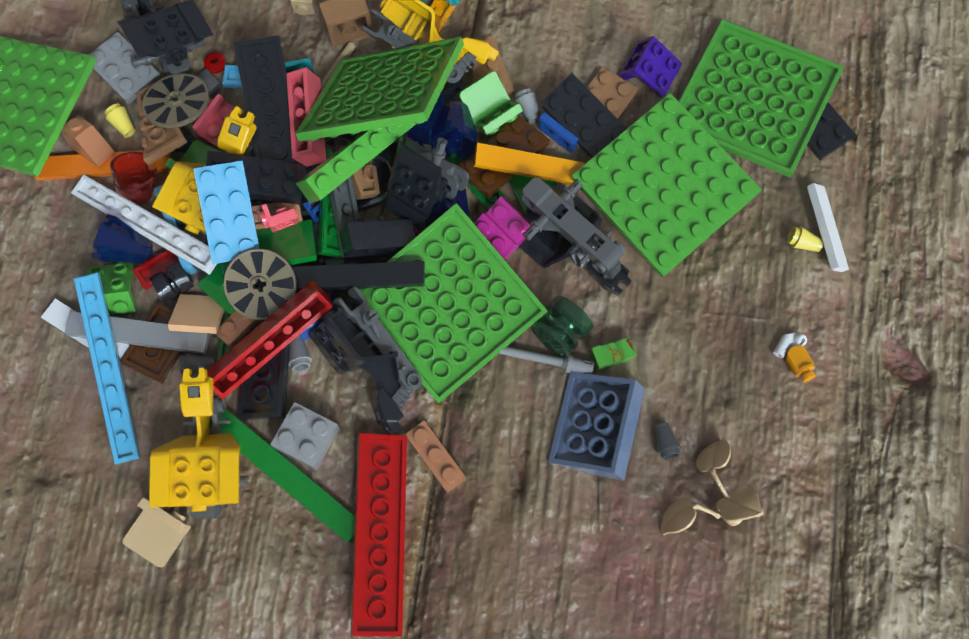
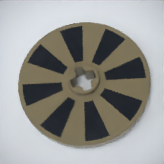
[142,74,210,128]
[224,248,297,320]

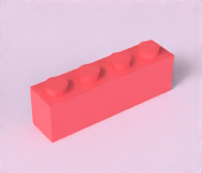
[286,67,326,167]

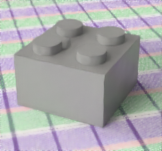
[270,402,340,471]

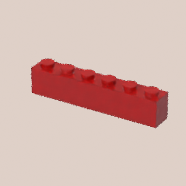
[207,280,333,400]

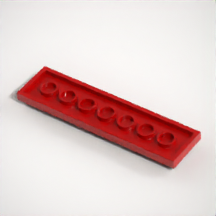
[350,433,407,637]

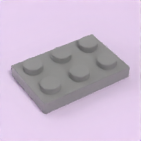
[89,32,162,105]

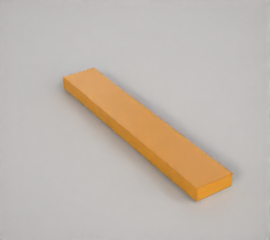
[473,143,586,184]

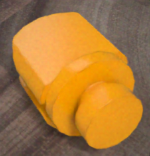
[785,345,816,382]

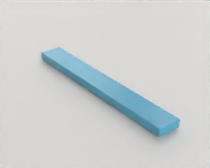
[74,273,141,464]

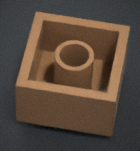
[319,0,372,49]

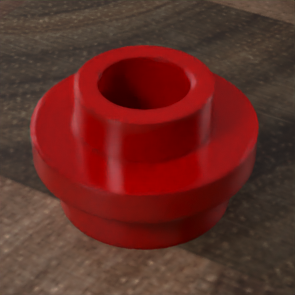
[204,52,226,74]

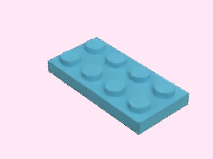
[193,161,259,264]

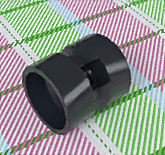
[149,261,194,303]

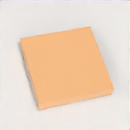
[168,294,225,334]

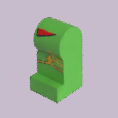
[589,338,637,373]

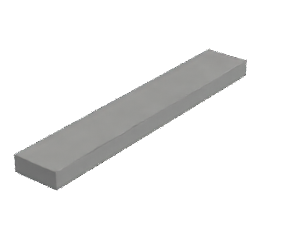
[65,311,211,355]

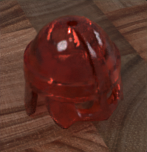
[110,152,157,204]

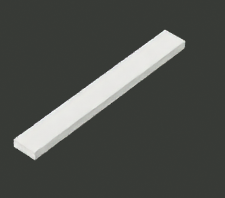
[71,174,217,275]

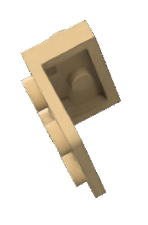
[123,497,191,567]

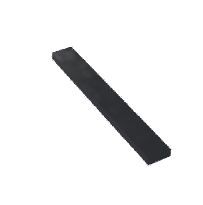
[254,261,425,292]

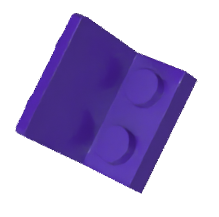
[619,36,682,97]

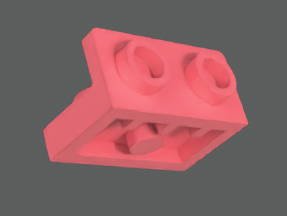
[192,94,245,150]
[259,203,299,233]

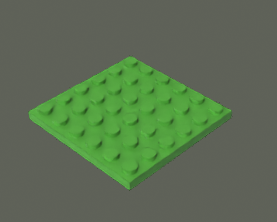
[679,19,844,178]
[0,36,97,177]
[295,36,464,142]
[570,93,762,278]
[351,203,548,404]

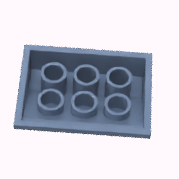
[548,372,645,480]

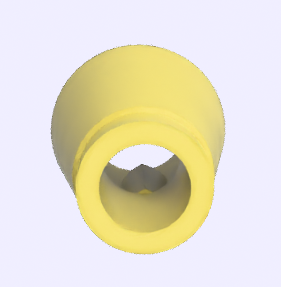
[105,103,136,138]
[787,226,823,252]

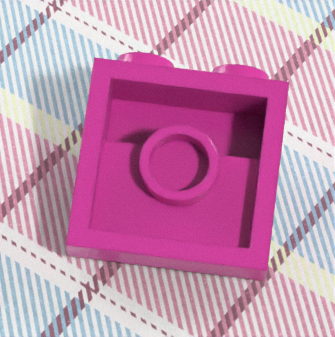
[474,196,531,261]

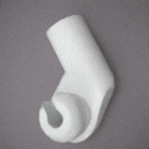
[773,332,807,358]

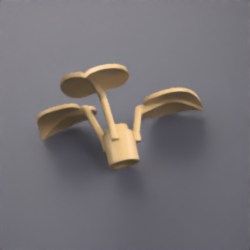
[661,439,764,536]

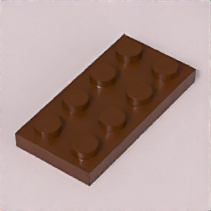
[458,115,550,199]

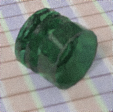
[530,295,594,358]

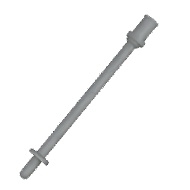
[499,346,594,374]

